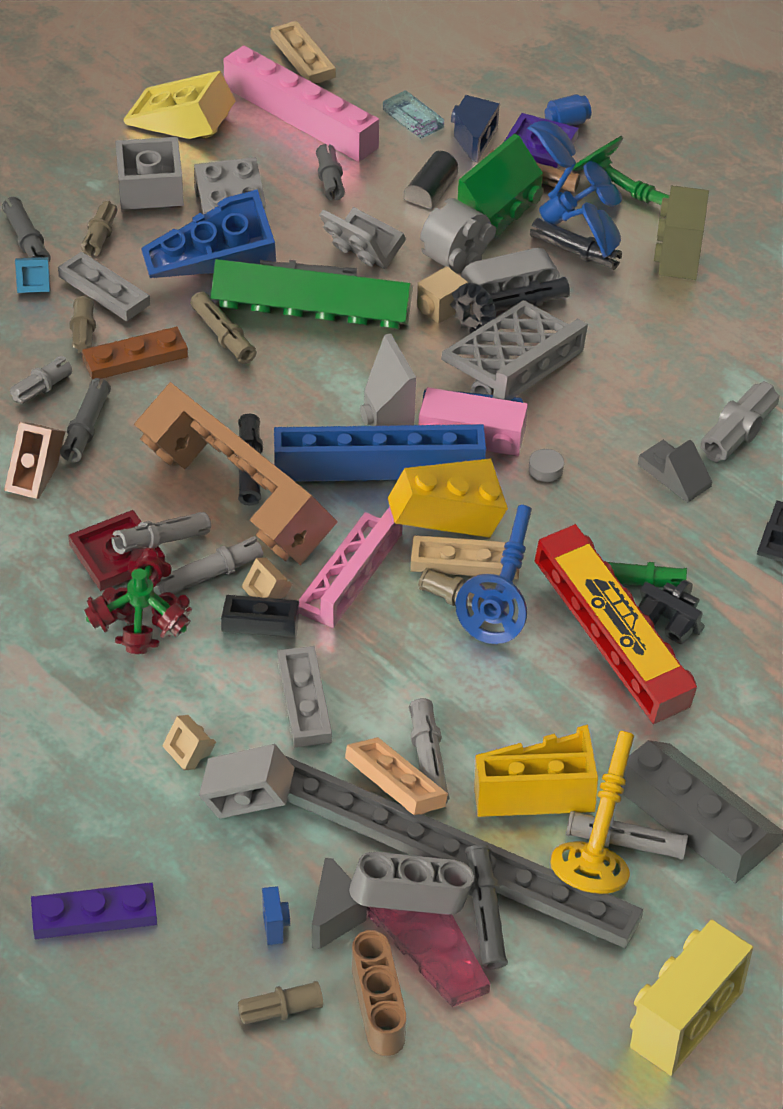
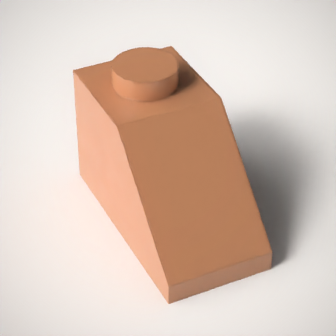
[4,422,66,499]

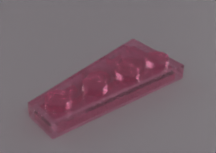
[367,907,490,1007]

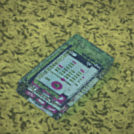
[383,90,444,139]

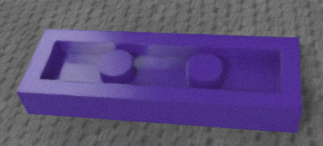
[31,882,157,940]

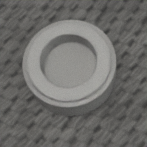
[529,449,564,482]

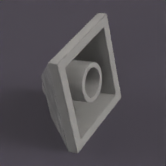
[360,333,416,426]

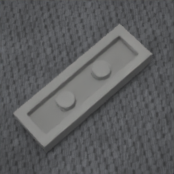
[58,251,150,321]
[277,646,332,748]

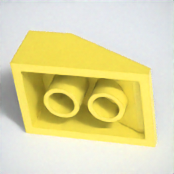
[123,71,236,139]

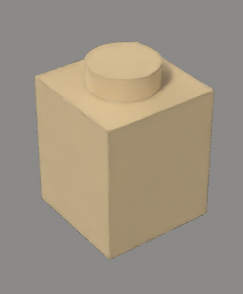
[417,266,469,324]

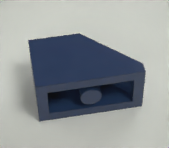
[451,95,500,162]

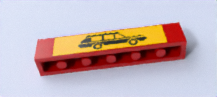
[534,524,697,725]

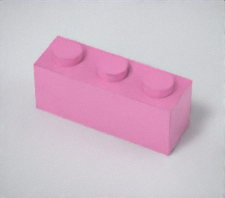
[418,387,528,456]

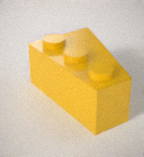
[474,724,598,817]

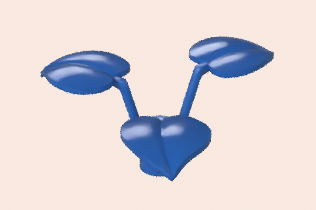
[527,121,622,259]

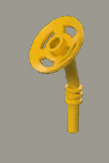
[550,731,634,894]

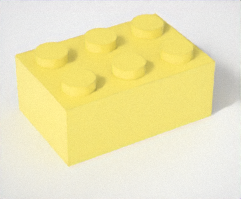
[630,919,753,1076]

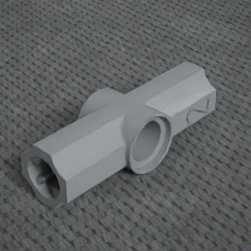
[700,381,780,463]

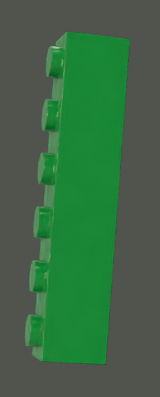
[211,259,413,329]

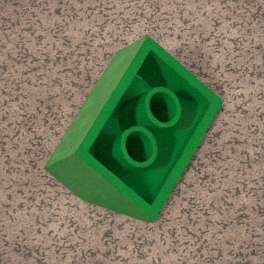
[458,133,543,238]

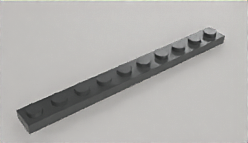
[286,756,643,949]

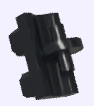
[638,580,705,645]

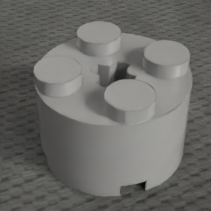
[420,198,496,273]

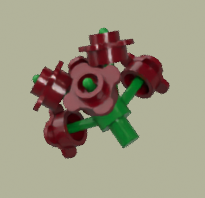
[84,548,192,654]

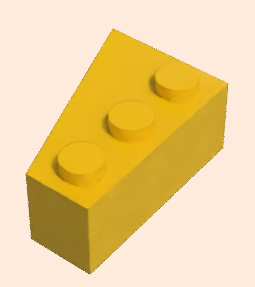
[388,458,508,538]

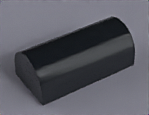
[404,151,458,209]
[221,595,299,638]

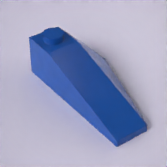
[141,189,276,278]

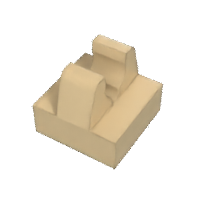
[241,558,292,599]
[162,715,216,770]

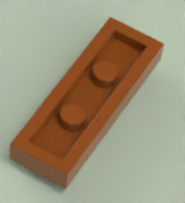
[82,326,188,380]

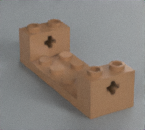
[134,382,338,565]

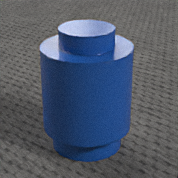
[544,94,592,126]

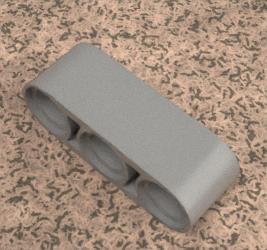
[461,248,560,294]
[349,852,474,915]

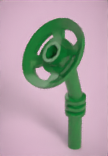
[572,135,669,206]

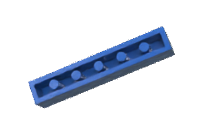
[274,424,486,481]

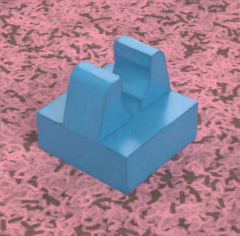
[15,257,51,293]

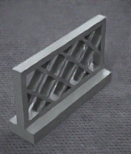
[441,300,588,401]

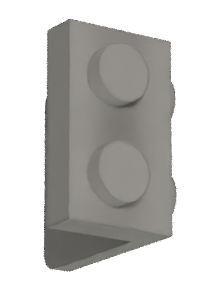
[194,157,266,214]
[319,207,406,269]

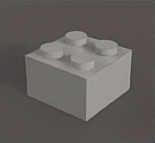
[116,137,184,210]

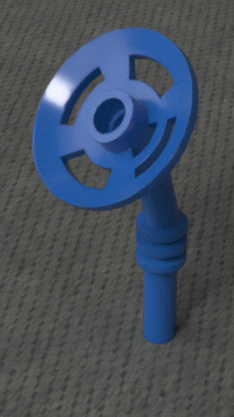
[456,505,532,644]

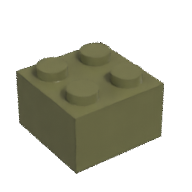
[654,185,709,280]

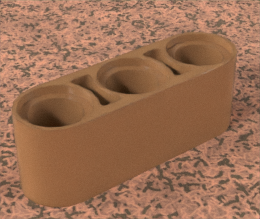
[352,930,406,1056]

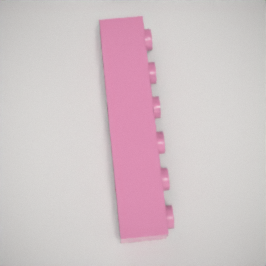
[223,45,379,162]

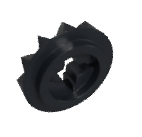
[450,283,496,334]

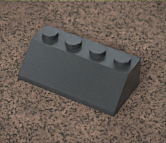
[621,740,783,884]

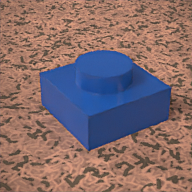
[262,886,290,945]

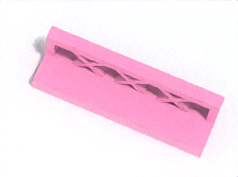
[298,506,403,628]

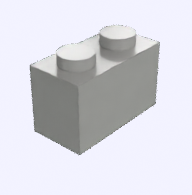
[199,744,295,819]

